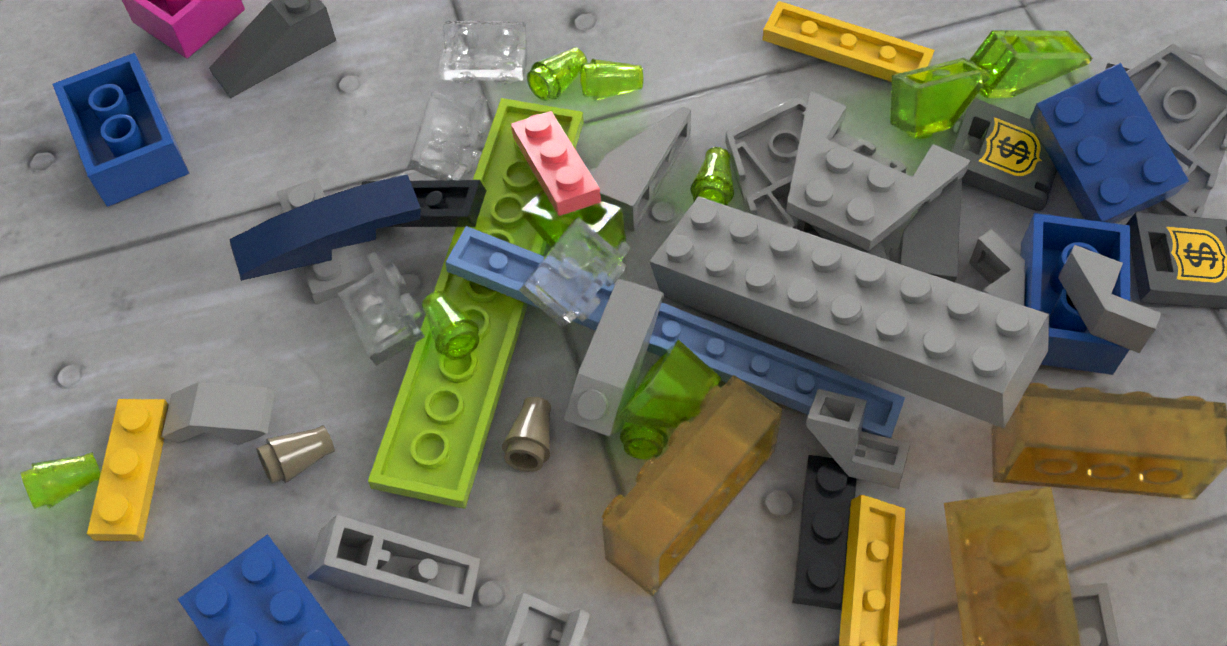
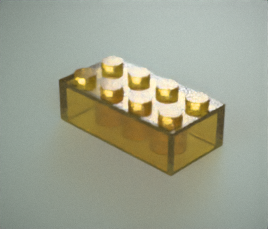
[602,375,783,596]
[991,383,1227,500]
[944,487,1084,646]

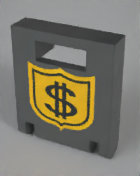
[950,97,1057,211]
[1126,212,1227,309]

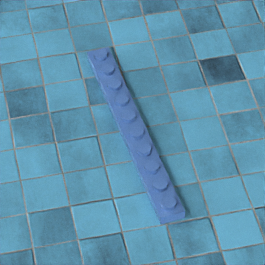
[446,226,905,438]

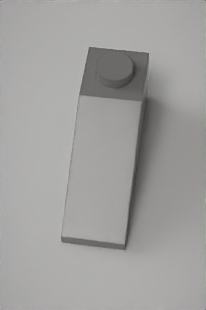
[587,106,691,231]
[564,279,664,436]
[307,515,481,609]

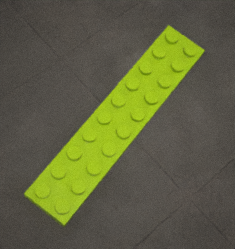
[368,98,584,509]

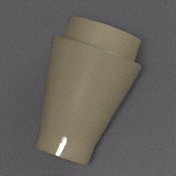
[502,397,551,472]
[256,425,335,484]

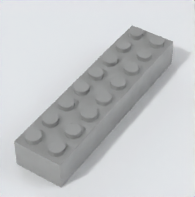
[649,196,1049,429]

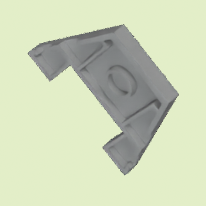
[1127,43,1227,218]
[786,91,970,251]
[725,96,907,229]

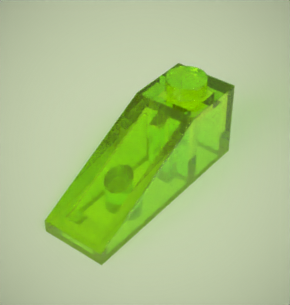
[962,30,1093,98]

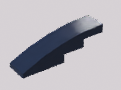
[229,174,421,281]

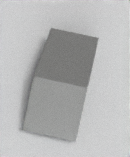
[969,229,1025,306]
[1058,245,1161,353]
[162,382,276,445]
[806,389,910,489]

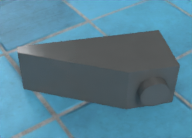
[209,0,337,98]
[888,178,962,282]

